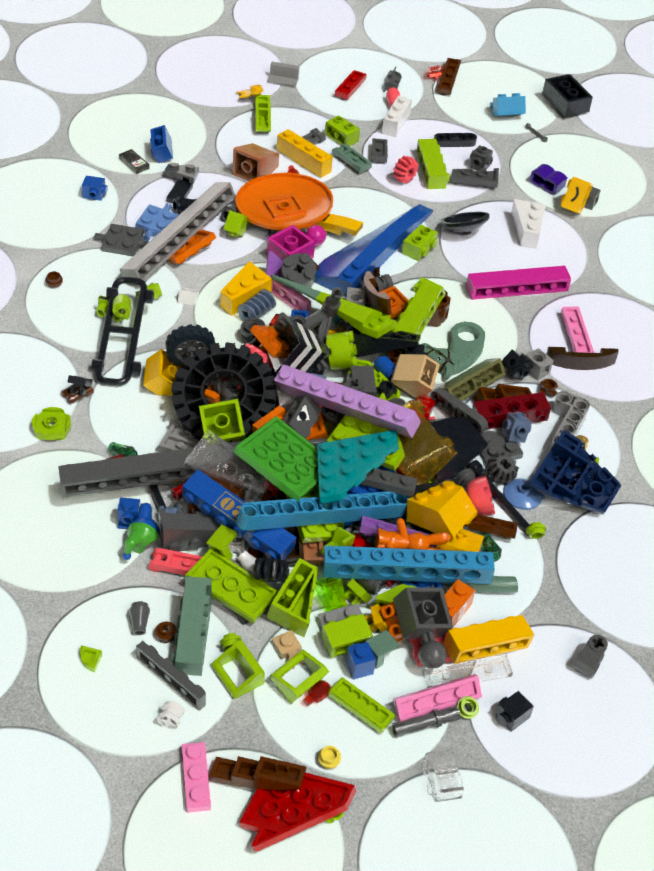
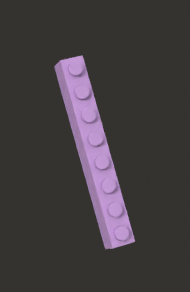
[274,364,421,438]

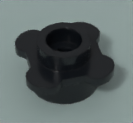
[376,381,397,399]

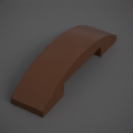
[364,271,392,315]

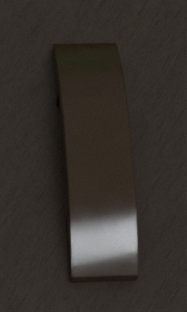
[546,346,619,370]

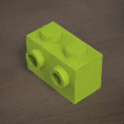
[325,115,360,146]
[402,224,438,262]
[321,614,373,658]

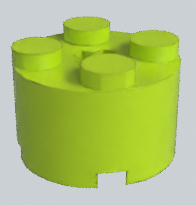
[327,331,358,370]

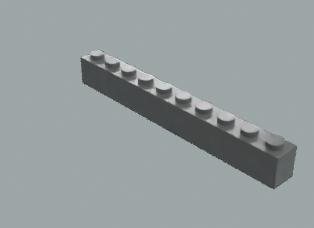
[58,441,255,498]

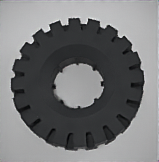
[172,342,277,442]

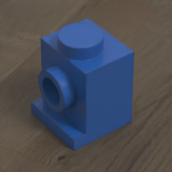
[117,497,141,530]

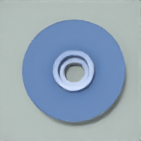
[504,479,543,510]

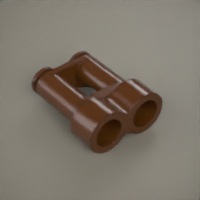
[61,385,94,404]

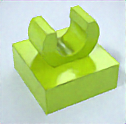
[344,578,373,605]

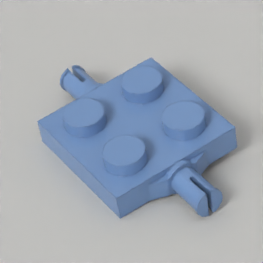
[135,203,179,241]

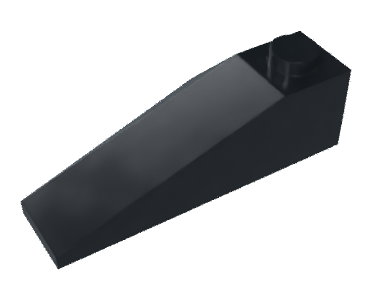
[349,325,421,357]

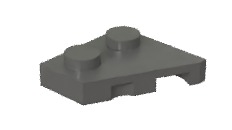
[165,162,199,184]

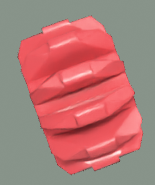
[392,155,419,183]

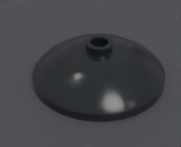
[441,211,490,235]

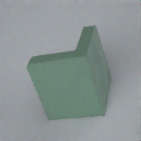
[365,630,399,669]

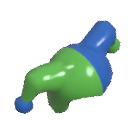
[122,502,160,560]

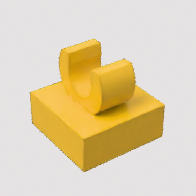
[365,604,389,632]

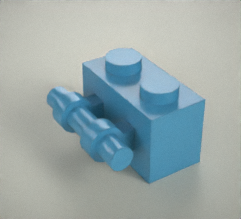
[490,93,526,116]

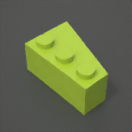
[267,558,318,637]

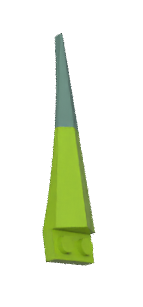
[271,274,397,338]

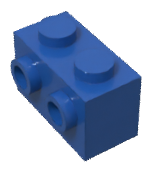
[150,125,173,163]

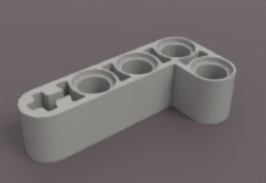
[550,391,590,450]

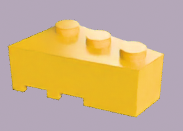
[220,261,272,316]

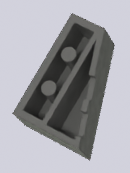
[158,510,220,552]

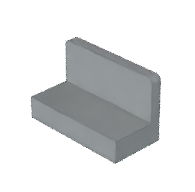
[267,61,300,88]

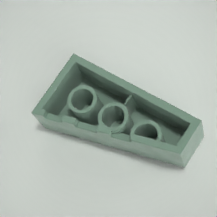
[171,576,212,676]

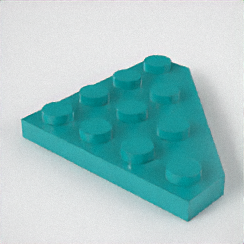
[317,430,399,504]

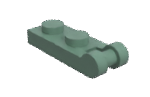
[332,143,372,173]

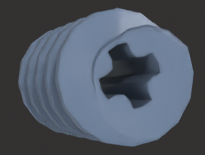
[238,289,277,321]

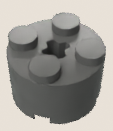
[281,253,316,294]

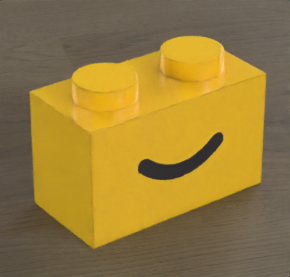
[560,176,593,214]

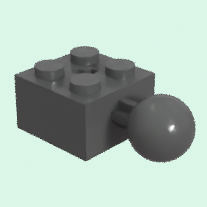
[393,588,453,669]

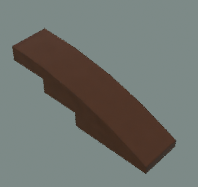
[209,756,307,790]

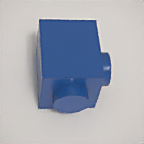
[82,175,108,201]
[346,642,376,680]

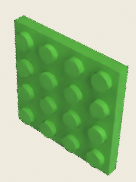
[233,416,319,503]

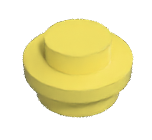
[318,745,341,769]

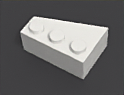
[511,199,546,249]

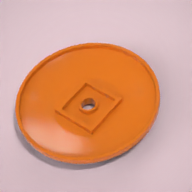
[235,173,333,230]

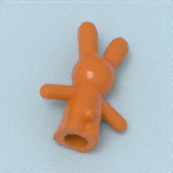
[375,518,451,550]

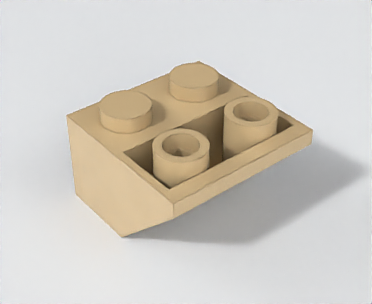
[390,354,440,399]

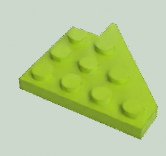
[327,393,405,471]

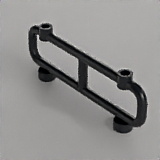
[91,276,154,386]

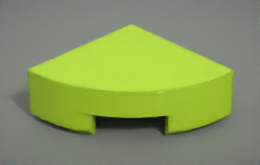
[80,645,103,673]

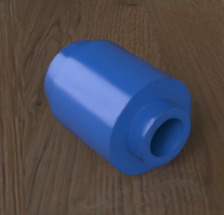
[374,356,395,381]

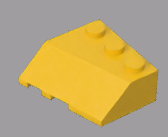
[407,481,477,541]

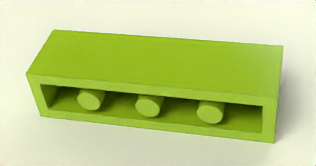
[416,139,450,189]
[392,278,446,351]

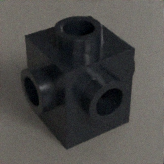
[502,349,533,380]

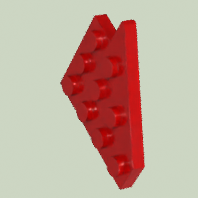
[239,773,357,852]

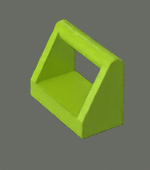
[211,640,265,699]
[270,649,330,704]

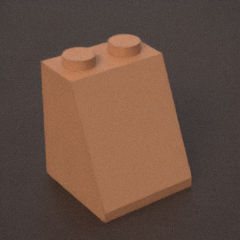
[233,143,279,181]

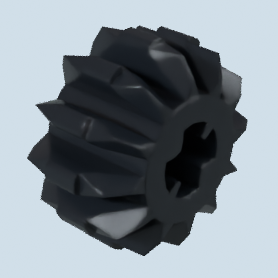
[253,558,289,582]

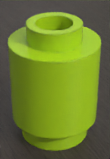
[113,294,131,318]

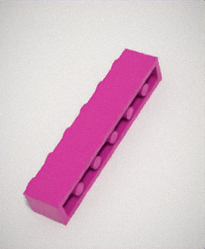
[466,265,571,300]

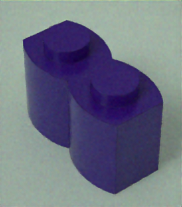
[530,164,568,194]

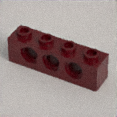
[472,392,551,430]

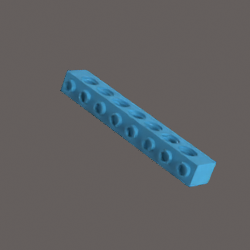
[323,546,495,584]

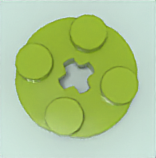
[32,407,71,440]

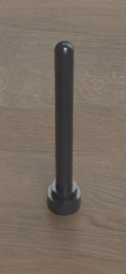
[466,460,530,531]

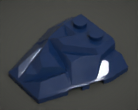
[528,430,622,515]

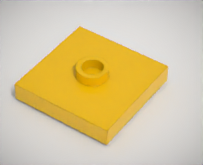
[436,529,484,552]

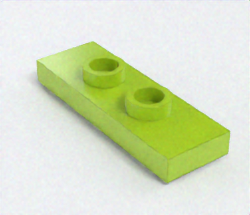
[328,677,395,734]

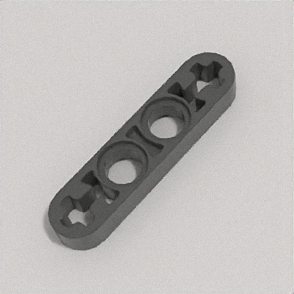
[431,388,488,434]

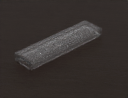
[422,654,513,688]

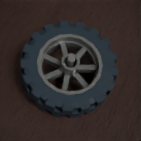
[165,324,215,368]

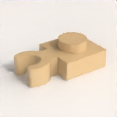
[272,630,305,670]

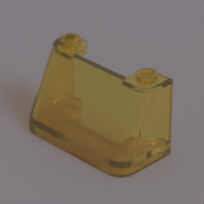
[398,399,457,484]

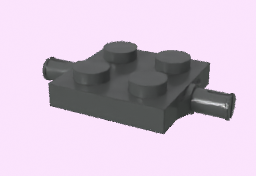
[94,224,149,257]

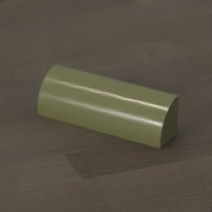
[435,358,506,401]

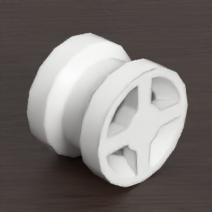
[157,701,185,729]

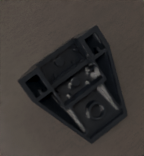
[399,417,488,485]

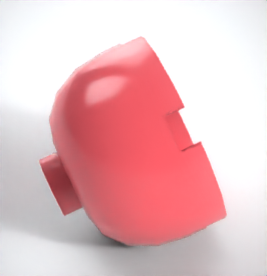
[465,476,495,516]

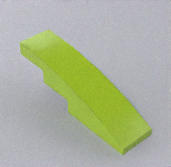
[255,95,271,132]

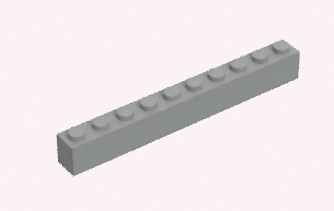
[119,182,236,281]

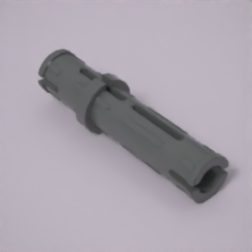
[392,705,461,738]

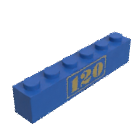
[182,469,296,560]

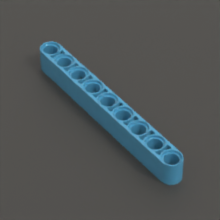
[236,491,410,531]

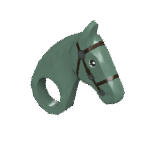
[422,321,485,380]

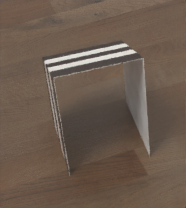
[267,317,327,374]

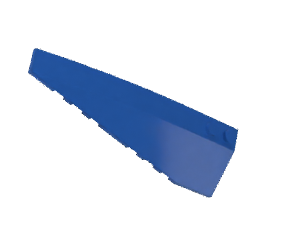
[315,204,433,297]

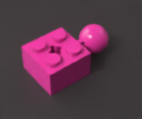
[267,225,326,261]

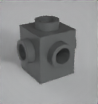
[470,145,493,171]

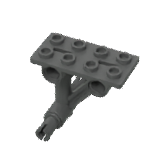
[274,288,344,375]

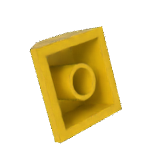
[143,349,181,396]

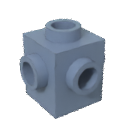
[501,412,532,443]

